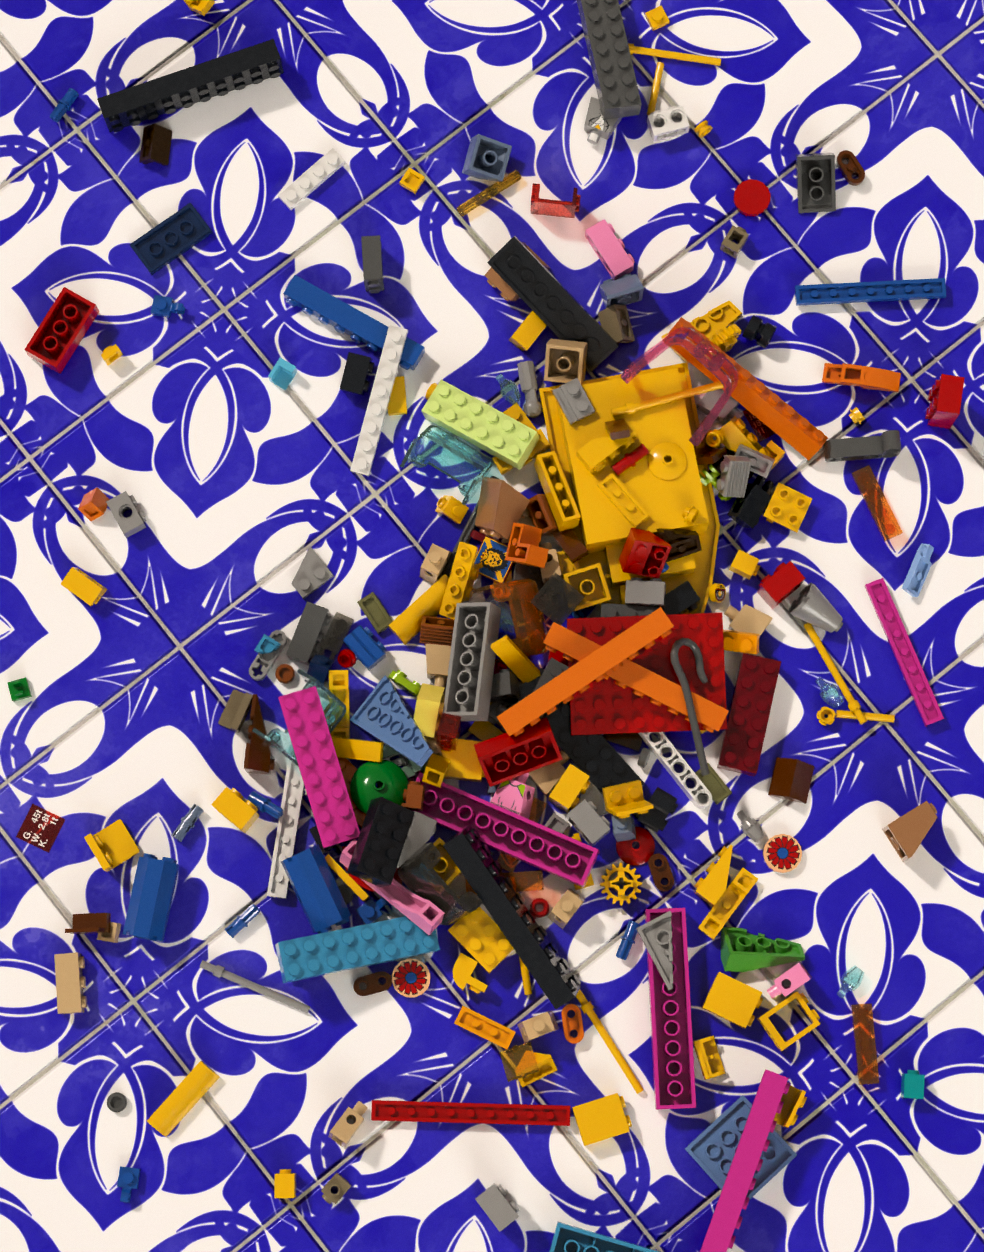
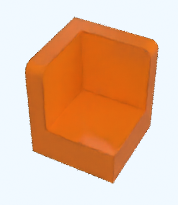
[78,487,110,521]

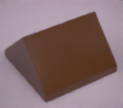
[768,757,814,804]

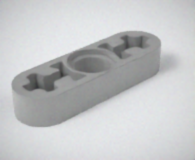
[249,630,287,681]

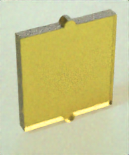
[500,1042,539,1082]

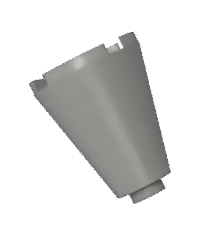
[788,583,843,633]

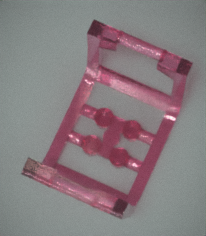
[621,327,739,446]

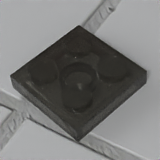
[530,572,585,626]

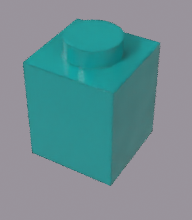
[901,1070,925,1099]

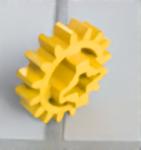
[710,324,742,352]
[600,863,642,906]

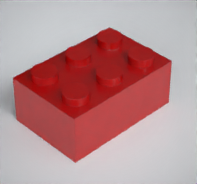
[925,374,965,429]

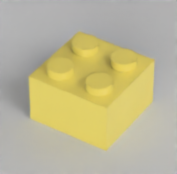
[413,683,445,738]

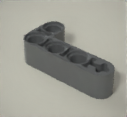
[823,430,901,462]

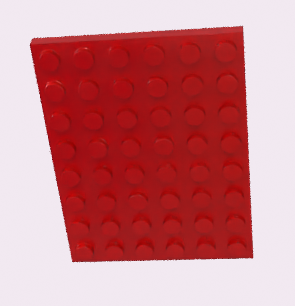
[567,613,727,735]

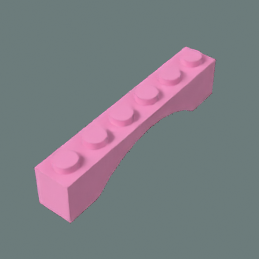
[339,839,445,935]

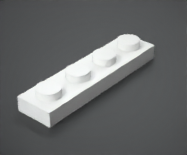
[278,148,346,210]

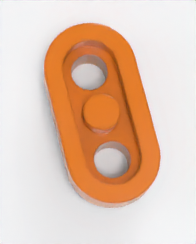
[561,1004,584,1044]

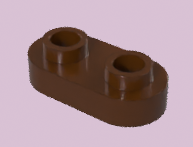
[836,150,865,186]
[648,853,674,892]
[353,971,392,996]

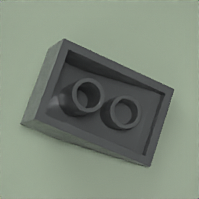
[796,153,836,213]

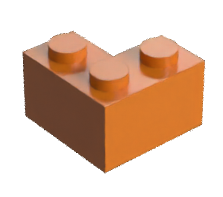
[505,523,549,568]

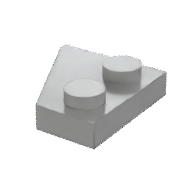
[291,547,334,600]

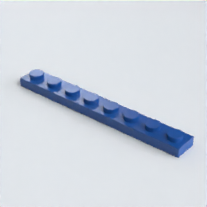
[794,278,946,306]

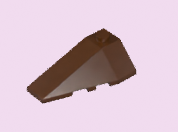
[244,694,275,775]

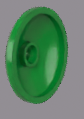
[350,760,408,814]

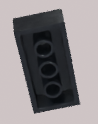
[347,797,415,887]

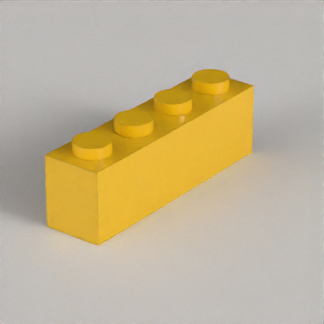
[534,450,581,531]

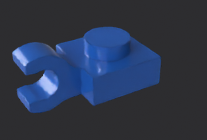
[151,295,185,318]
[356,897,389,924]
[117,1166,141,1203]

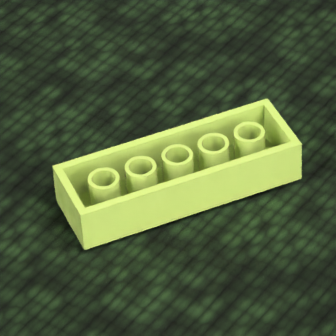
[421,379,540,470]

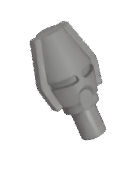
[736,810,765,842]

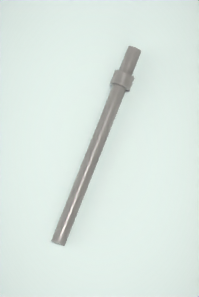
[200,960,310,1014]

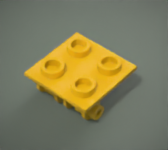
[763,482,812,533]

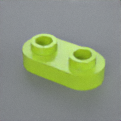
[388,670,421,697]

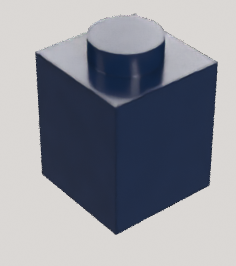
[305,654,334,688]

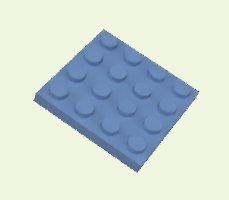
[684,1095,797,1200]

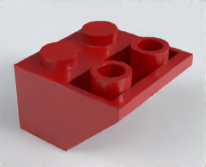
[619,528,672,579]

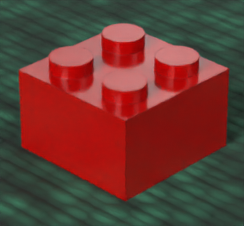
[757,561,805,609]

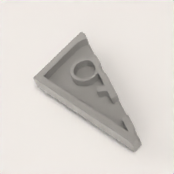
[636,911,673,991]

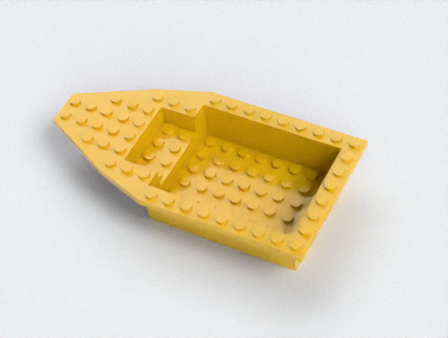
[539,363,720,614]

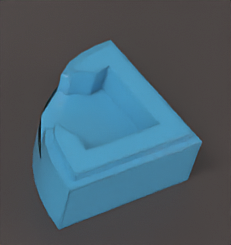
[254,634,281,654]

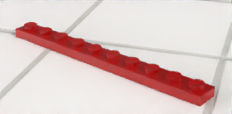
[371,1100,570,1126]

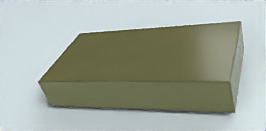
[357,592,393,634]
[695,763,732,805]

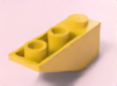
[719,416,771,457]
[576,432,637,473]
[694,844,733,907]

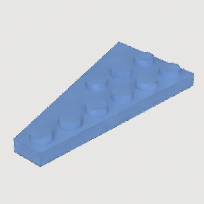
[350,675,433,767]

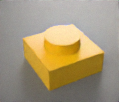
[645,5,670,31]
[399,168,425,194]
[101,344,123,365]

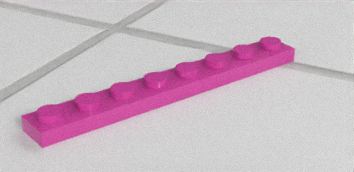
[864,578,944,727]

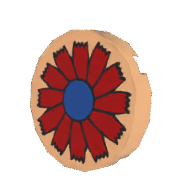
[763,834,802,873]
[392,958,431,998]

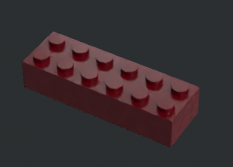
[717,653,781,776]

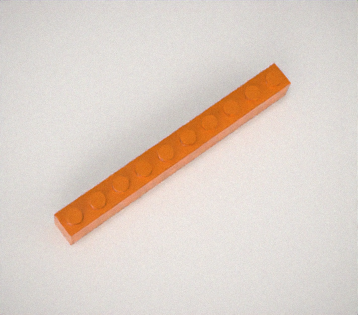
[663,317,828,460]
[497,607,674,737]
[543,622,729,733]

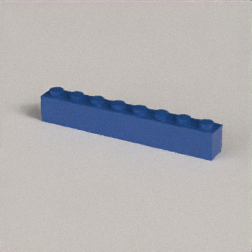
[283,275,425,371]

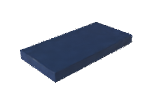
[130,203,212,275]

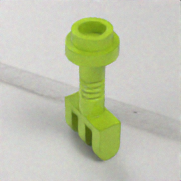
[699,464,732,501]

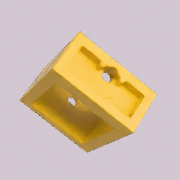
[757,991,820,1051]

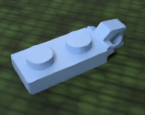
[901,543,934,597]

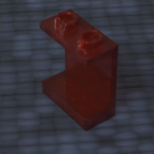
[530,183,581,218]

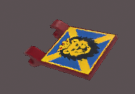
[470,530,514,585]

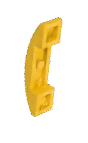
[329,670,350,738]
[698,867,758,940]

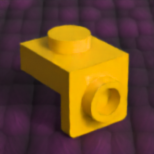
[183,0,215,16]
[435,495,469,524]

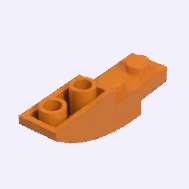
[822,363,901,392]

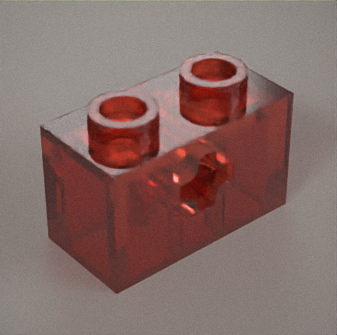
[437,713,461,751]

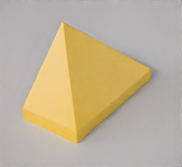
[515,1051,557,1088]

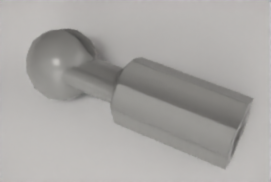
[517,361,542,418]

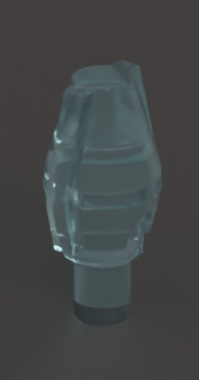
[496,374,521,405]
[815,677,844,708]
[836,965,865,999]

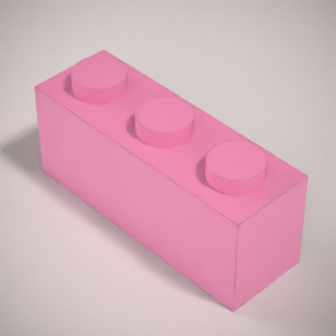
[585,219,635,280]

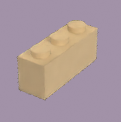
[54,952,87,1014]

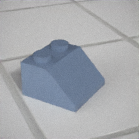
[462,134,512,182]
[600,274,644,308]

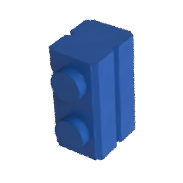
[343,625,386,671]

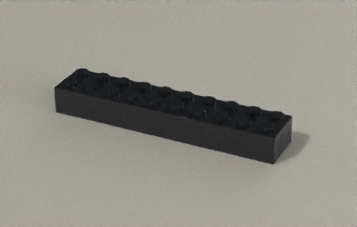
[97,39,284,132]
[443,825,581,1009]

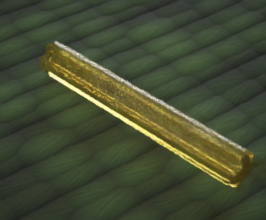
[457,170,521,216]

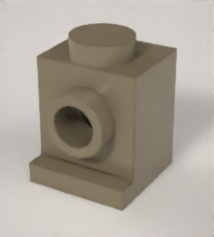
[720,226,749,259]
[321,1172,352,1204]

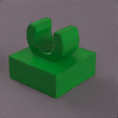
[7,677,32,702]

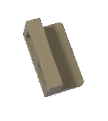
[598,304,635,343]
[218,689,253,733]

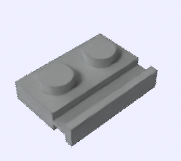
[552,378,595,425]

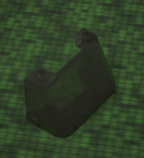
[397,843,483,925]

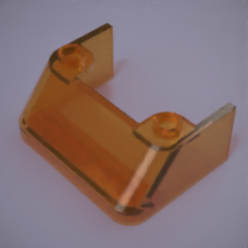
[472,579,548,664]

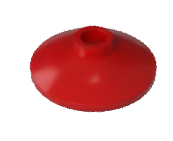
[616,827,655,866]

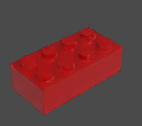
[24,287,100,374]
[474,717,563,787]

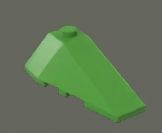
[720,927,805,972]

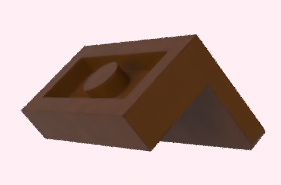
[693,433,727,465]
[65,913,111,934]

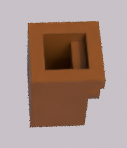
[401,781,425,811]

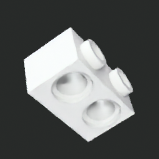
[647,106,690,142]

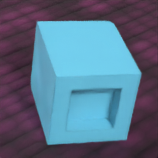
[268,358,297,390]

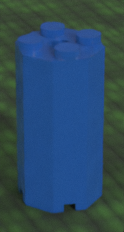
[281,844,351,934]
[123,853,179,942]

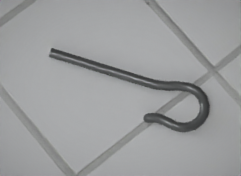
[670,637,710,776]

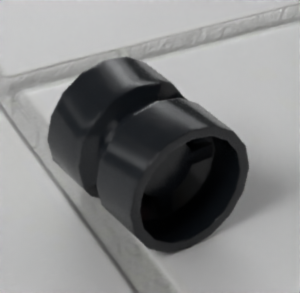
[742,315,777,349]

